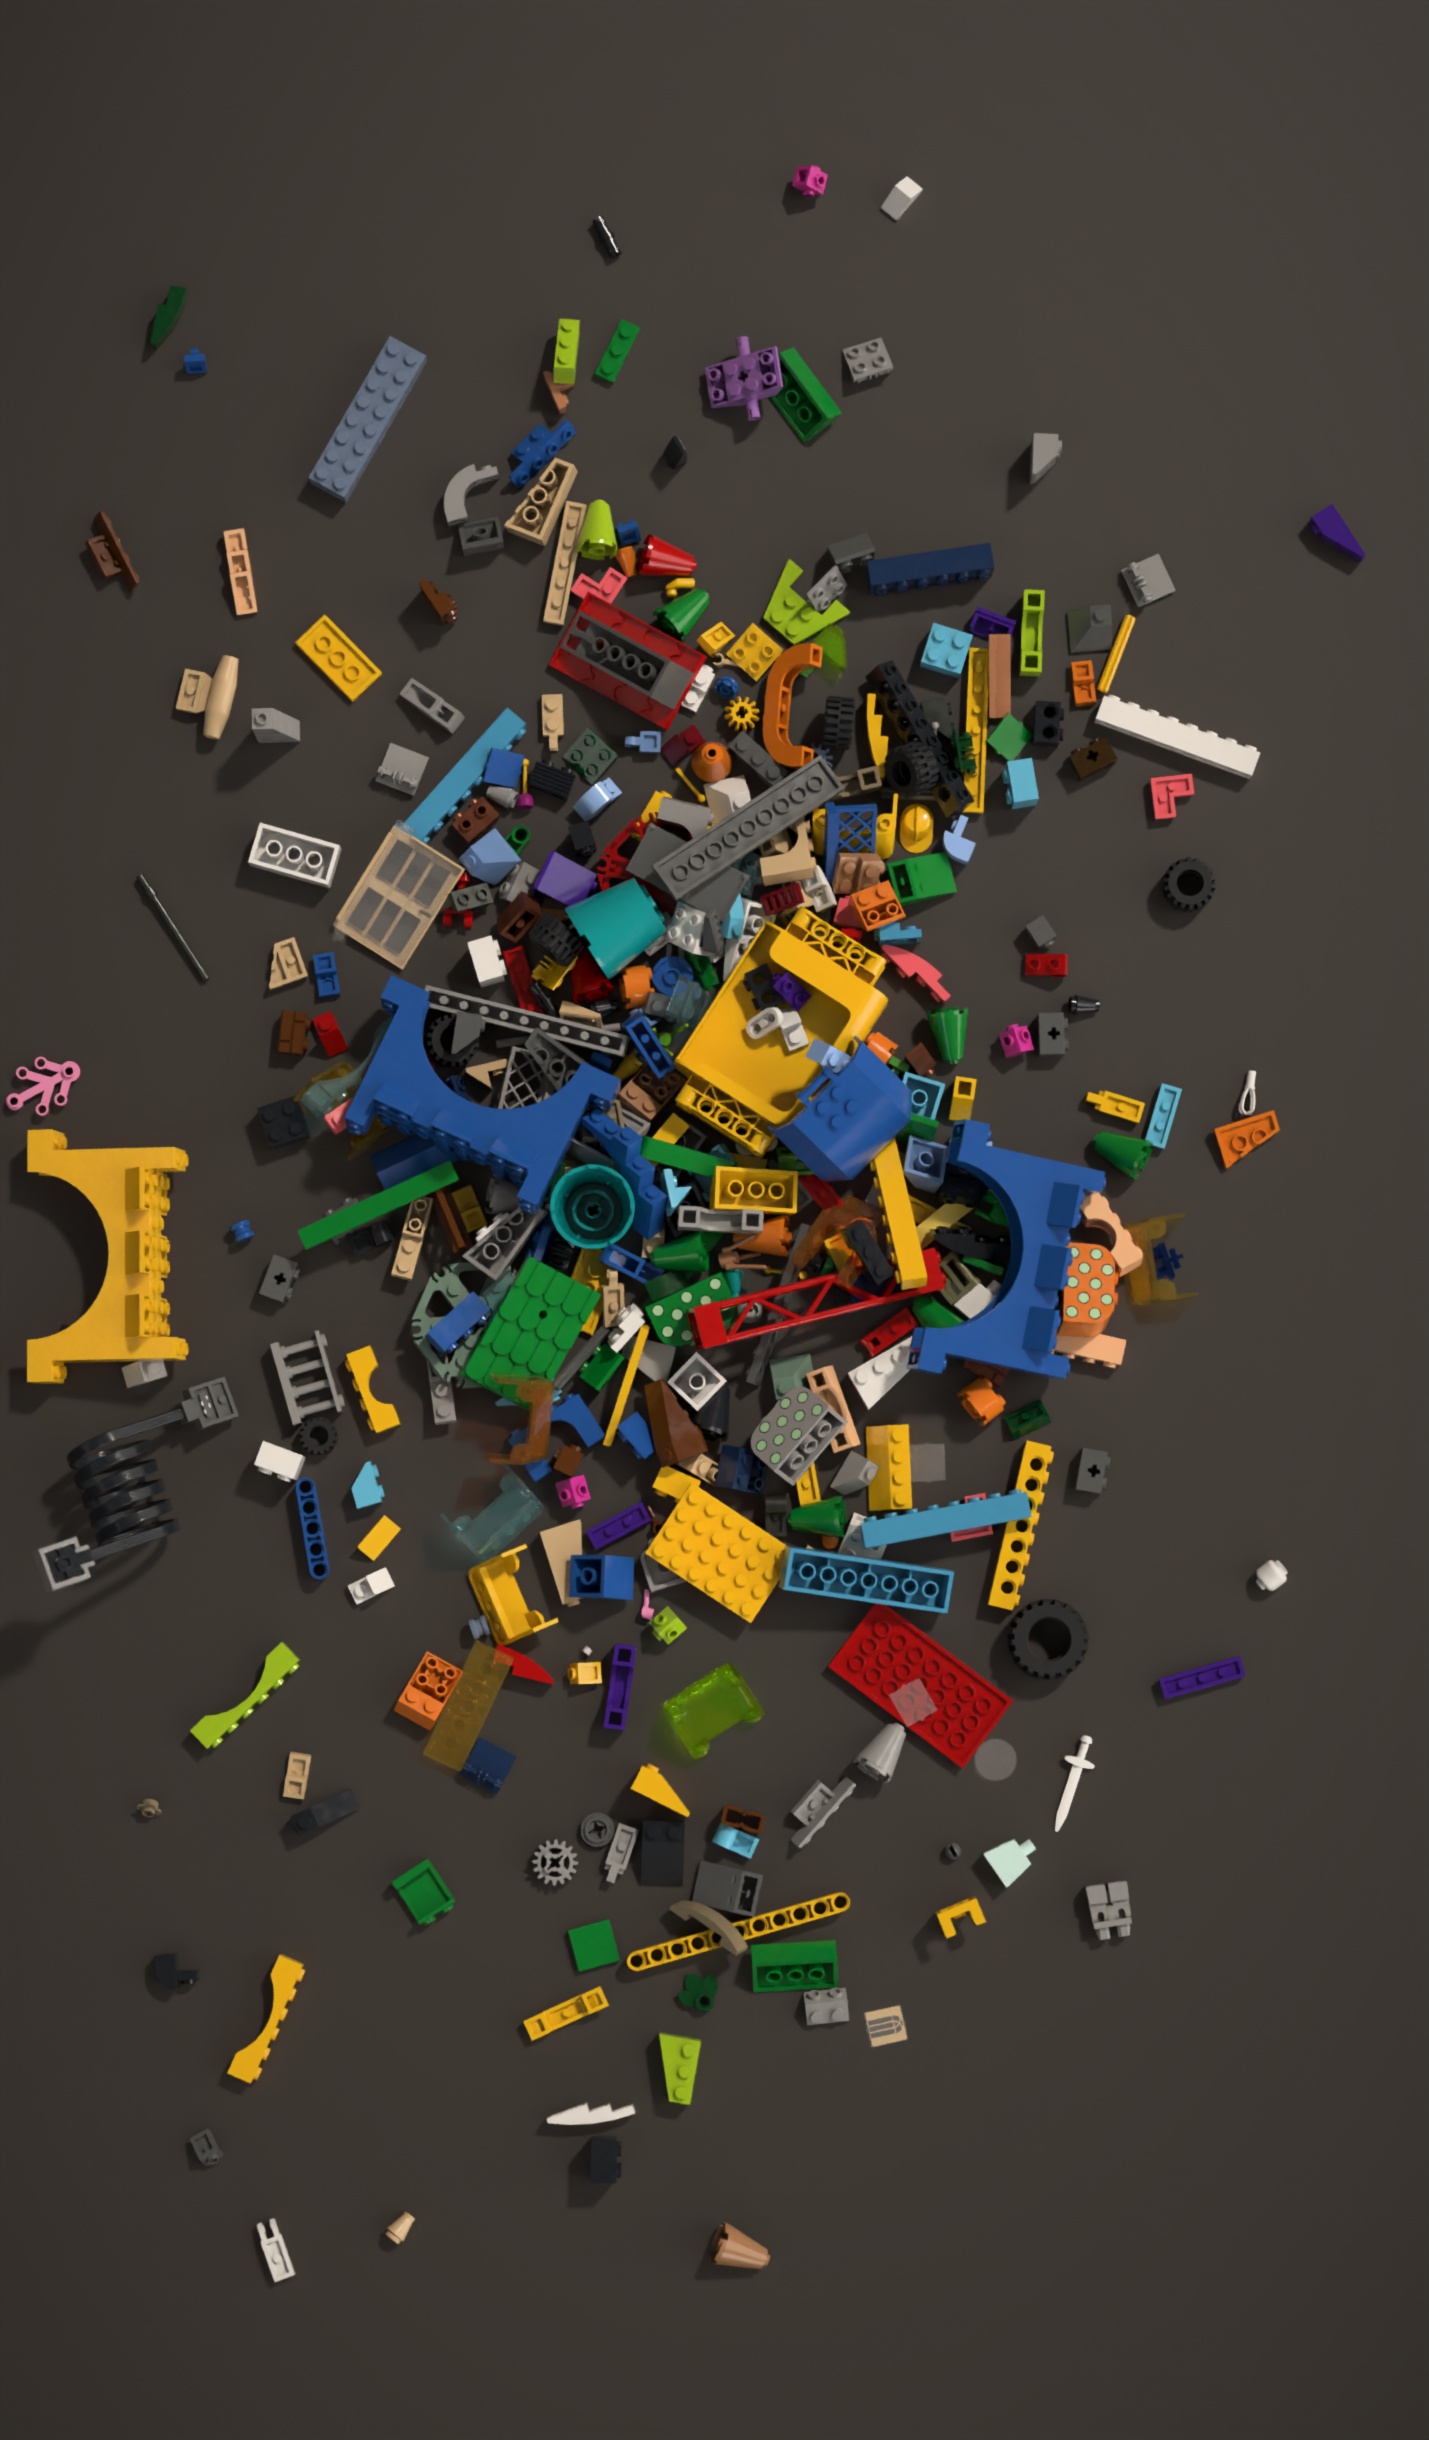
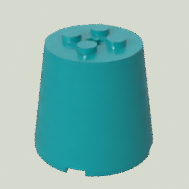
[565,878,667,979]
[550,1164,635,1249]

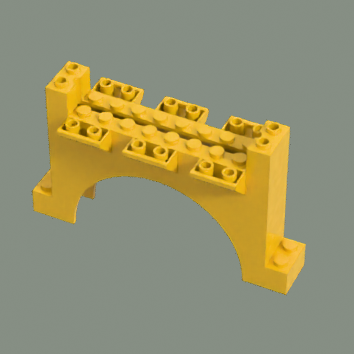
[27,1129,189,1384]

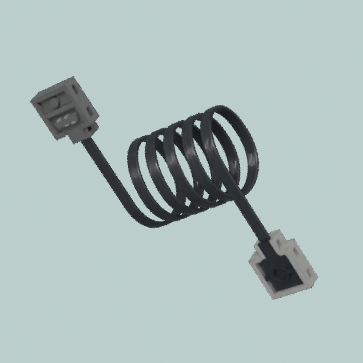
[33,1377,239,1593]

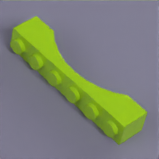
[190,1642,300,1749]

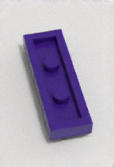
[586,1502,651,1550]

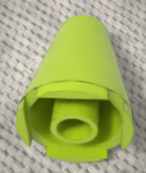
[576,500,618,560]

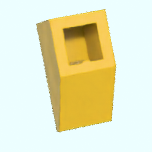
[949,1076,977,1121]

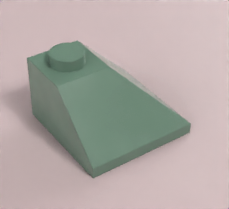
[769,1353,813,1401]

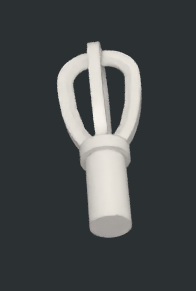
[1239,1070,1256,1115]

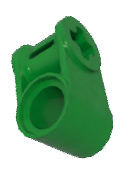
[505,825,531,857]

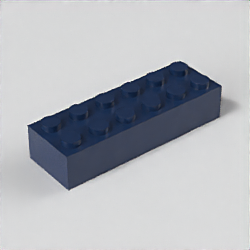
[866,543,994,596]

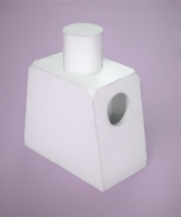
[953,1280,1001,1319]

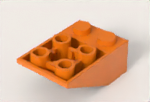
[394,1651,464,1731]

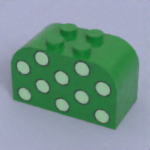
[643,1272,736,1347]

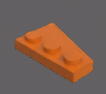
[1213,1110,1280,1169]

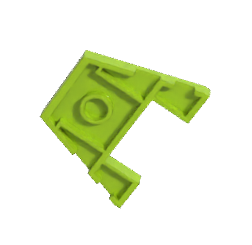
[763,559,850,646]

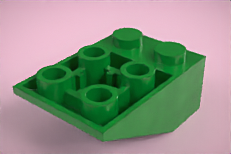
[886,852,957,906]

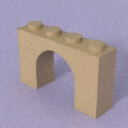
[760,816,817,886]

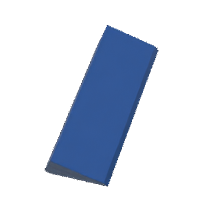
[370,1135,460,1190]

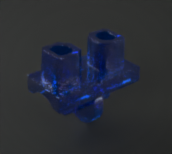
[1147,1242,1184,1281]

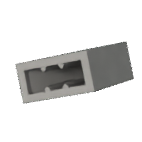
[620,1336,676,1384]

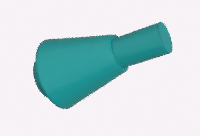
[723,1269,743,1298]

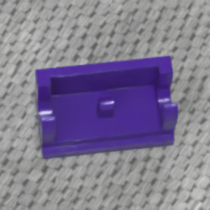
[968,607,1016,639]

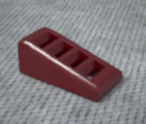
[760,883,805,916]

